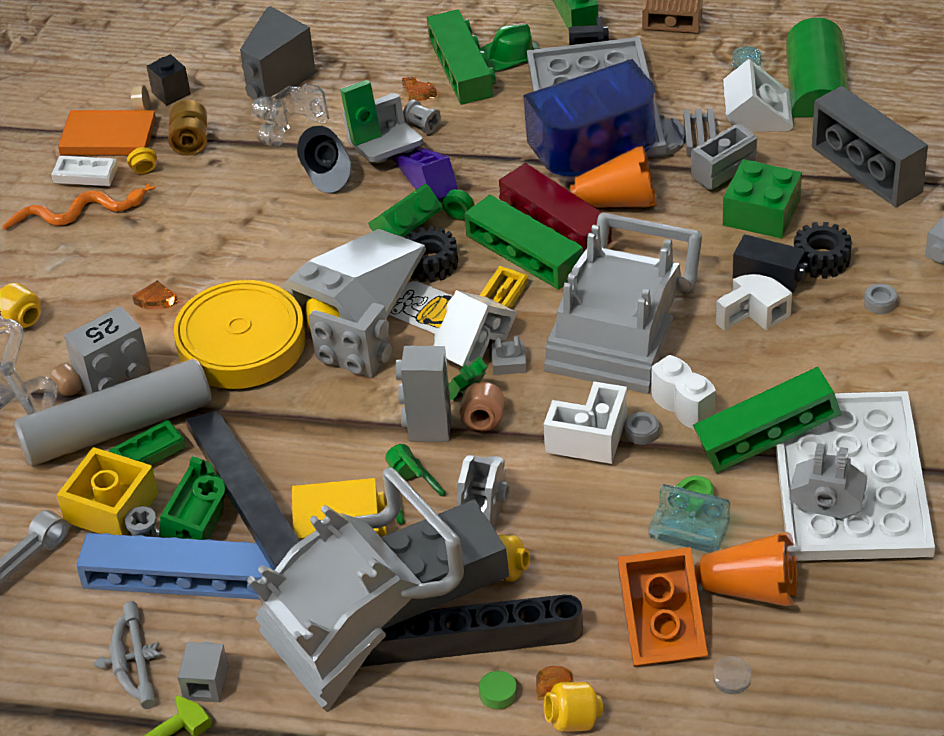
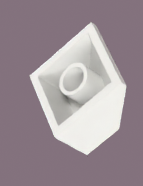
[723,59,794,132]

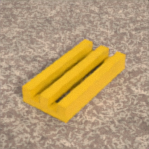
[479,266,528,309]

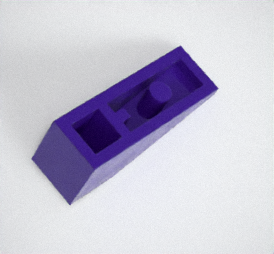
[393,146,458,203]

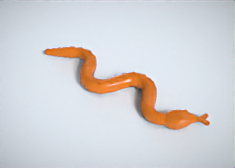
[2,183,155,230]

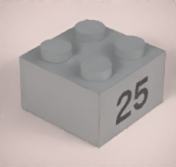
[64,306,151,395]

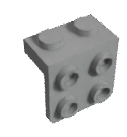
[342,93,423,163]
[309,302,392,378]

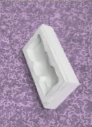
[51,156,118,186]

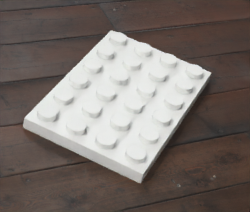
[775,391,935,561]

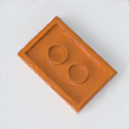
[58,110,156,155]

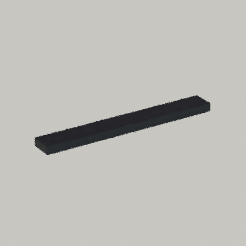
[186,410,300,570]

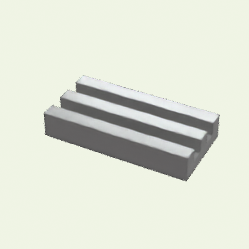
[683,109,716,156]

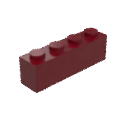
[499,163,612,253]

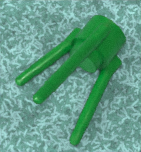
[385,444,446,525]

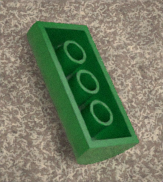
[786,18,849,118]

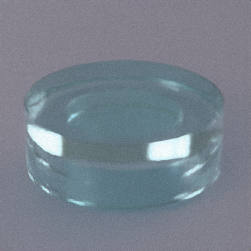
[732,46,761,69]

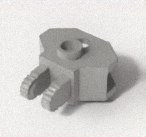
[789,443,868,518]
[457,455,510,528]

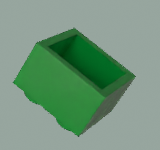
[722,159,802,239]

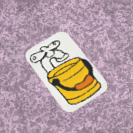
[389,281,453,334]

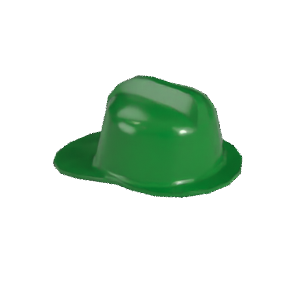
[480,24,540,71]

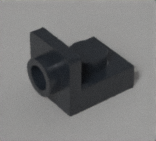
[569,16,609,45]

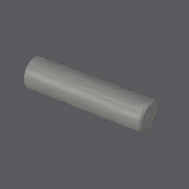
[14,359,212,466]

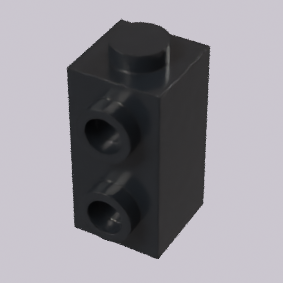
[732,234,809,293]

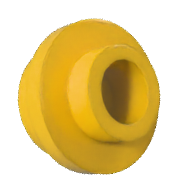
[127,147,157,174]

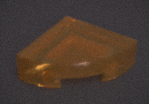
[402,77,437,101]
[132,280,178,309]

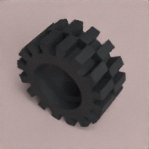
[794,222,852,279]
[404,226,458,283]

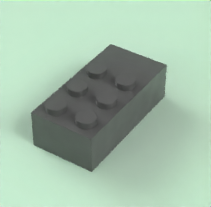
[812,86,928,208]
[381,499,509,630]

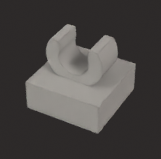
[491,336,527,375]

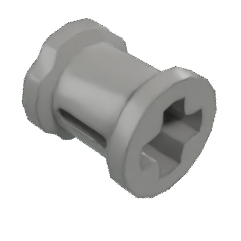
[403,99,441,134]
[124,506,160,537]

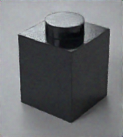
[147,54,191,106]

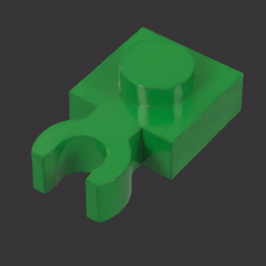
[449,356,488,401]

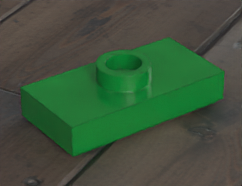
[340,80,382,146]
[109,420,186,465]

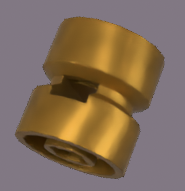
[168,100,207,156]

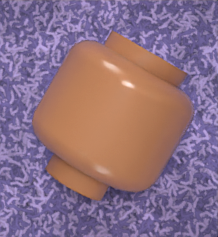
[460,382,505,432]

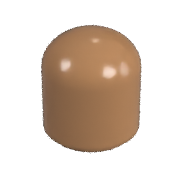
[50,363,82,396]

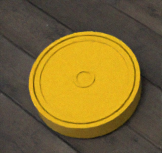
[173,280,306,389]

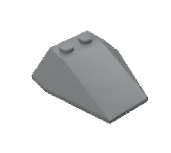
[281,229,426,323]

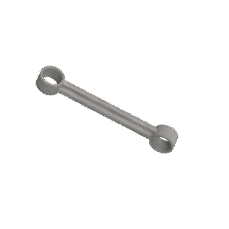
[0,510,69,585]

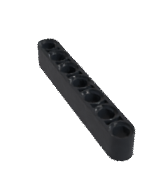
[360,594,583,667]

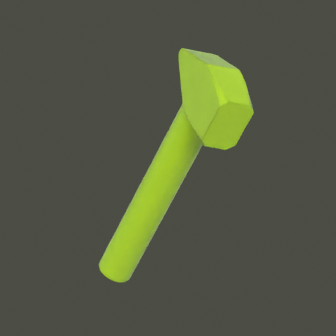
[144,695,212,736]

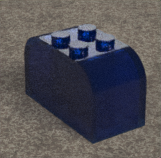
[523,59,656,176]

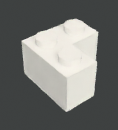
[433,290,518,366]
[544,382,627,464]

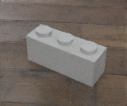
[396,346,452,442]

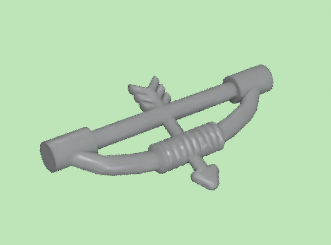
[94,601,162,709]

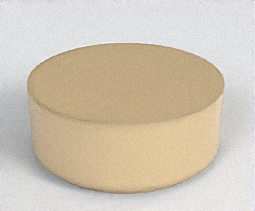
[131,85,150,111]

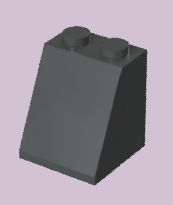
[240,6,316,106]

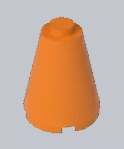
[570,146,657,208]
[695,532,798,606]

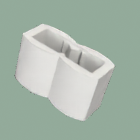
[651,355,716,429]

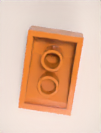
[618,547,708,667]

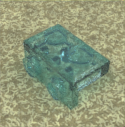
[649,484,730,553]

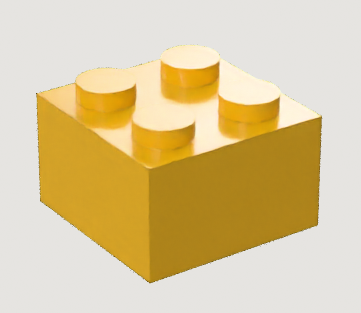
[57,447,159,535]

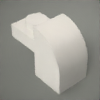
[716,274,792,331]

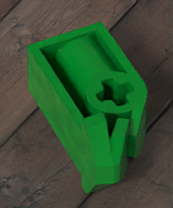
[159,456,225,540]

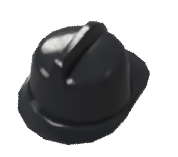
[297,126,351,193]

